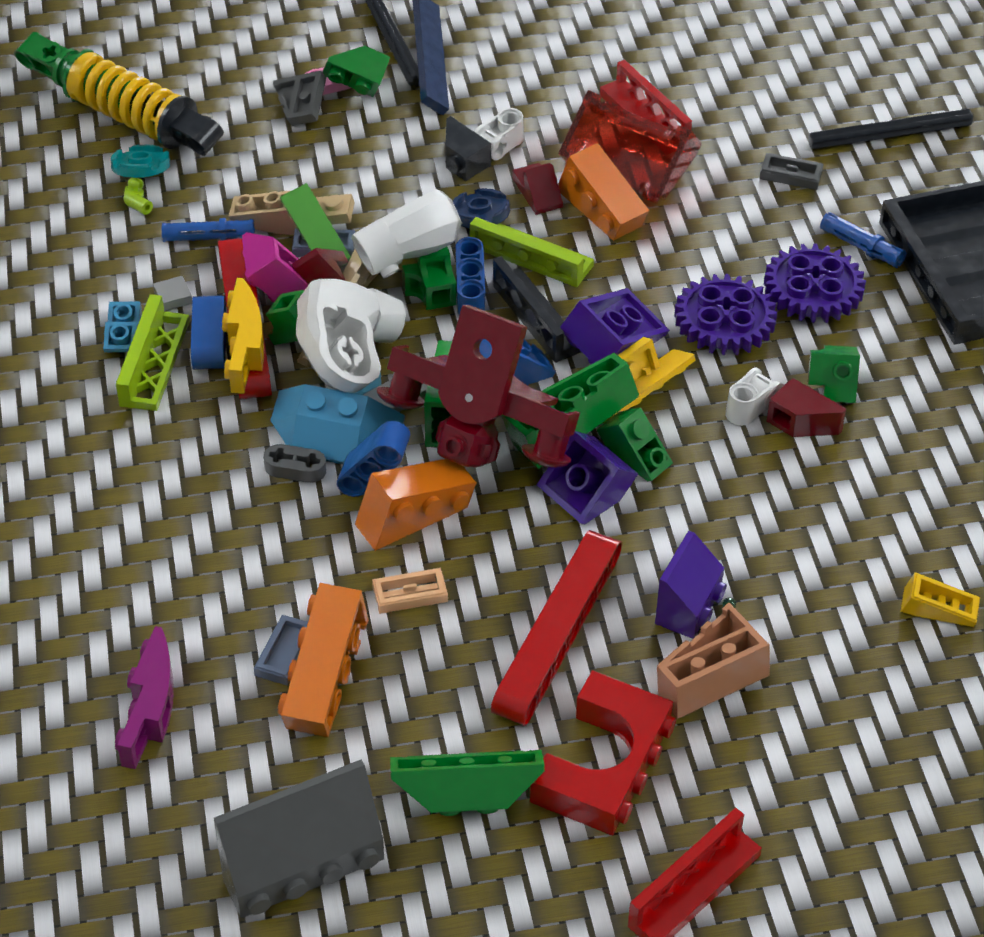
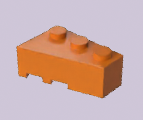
[558,143,649,241]
[355,459,477,551]

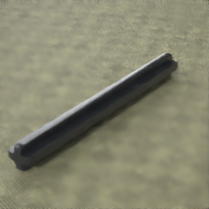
[365,0,420,87]
[808,109,974,149]

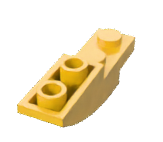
[222,278,264,394]

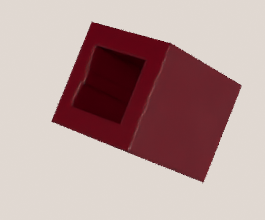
[766,378,846,437]

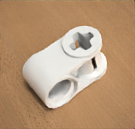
[474,108,524,160]
[725,367,784,426]

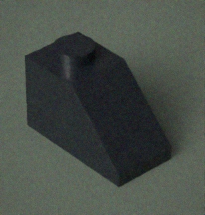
[445,116,491,181]

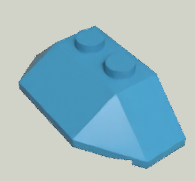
[271,384,405,464]

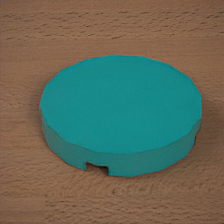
[111,144,170,178]

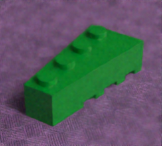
[501,353,639,469]

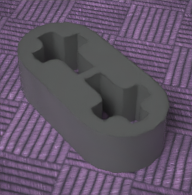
[263,444,326,483]

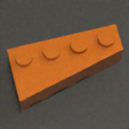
[278,583,369,737]

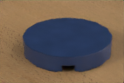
[452,188,510,228]

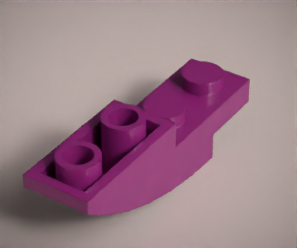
[115,626,174,769]

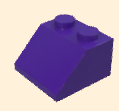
[537,431,638,525]
[655,530,727,639]

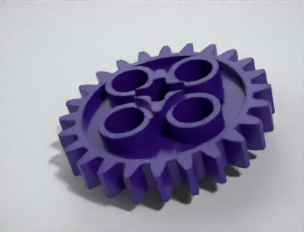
[763,243,866,323]
[674,274,777,356]

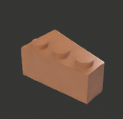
[657,603,770,719]

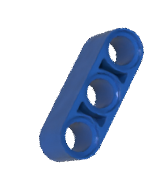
[456,237,485,316]
[191,295,226,370]
[337,421,410,497]

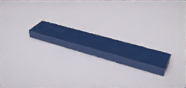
[412,0,449,115]

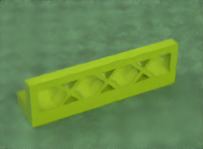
[470,217,594,288]
[116,294,190,411]

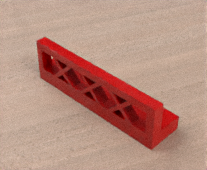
[600,59,692,158]
[627,807,762,937]

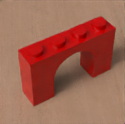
[530,670,676,836]

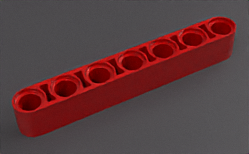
[218,238,272,400]
[491,530,622,726]

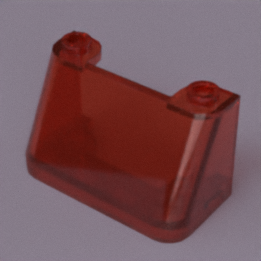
[558,90,702,203]

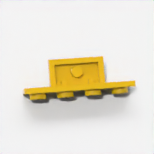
[603,337,696,423]

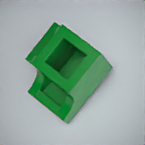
[402,247,456,310]
[266,290,304,345]
[807,345,860,403]

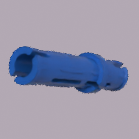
[820,212,906,268]
[162,218,255,242]

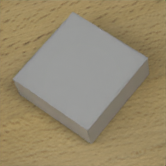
[153,276,192,311]

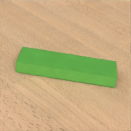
[280,183,351,268]

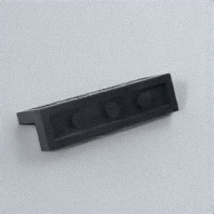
[493,256,582,363]

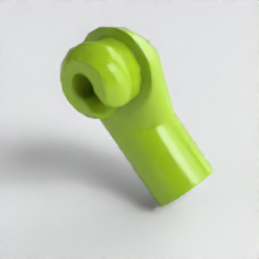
[123,178,153,215]

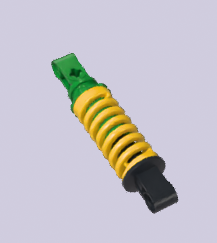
[14,32,224,156]

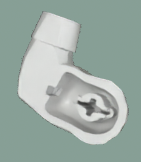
[352,189,462,278]
[296,279,406,393]

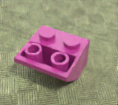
[242,232,309,303]

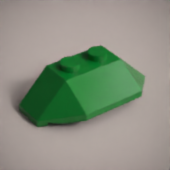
[390,750,545,816]

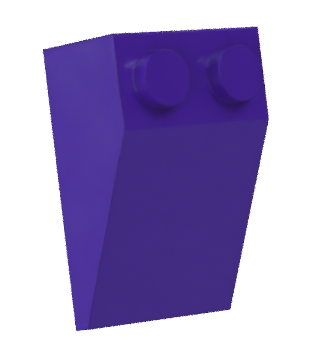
[560,288,670,365]

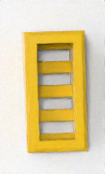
[901,572,980,627]

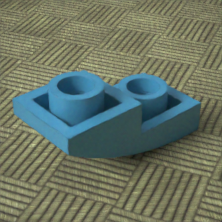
[103,301,142,352]

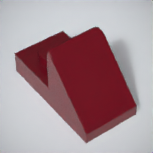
[512,163,563,215]
[291,248,348,284]

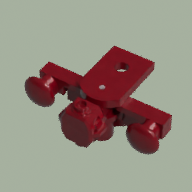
[377,305,580,468]

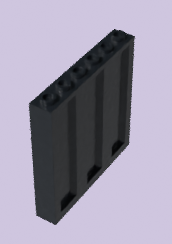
[879,181,984,345]

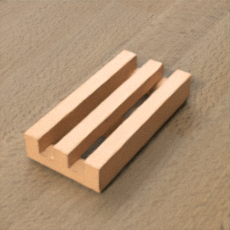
[372,568,448,614]

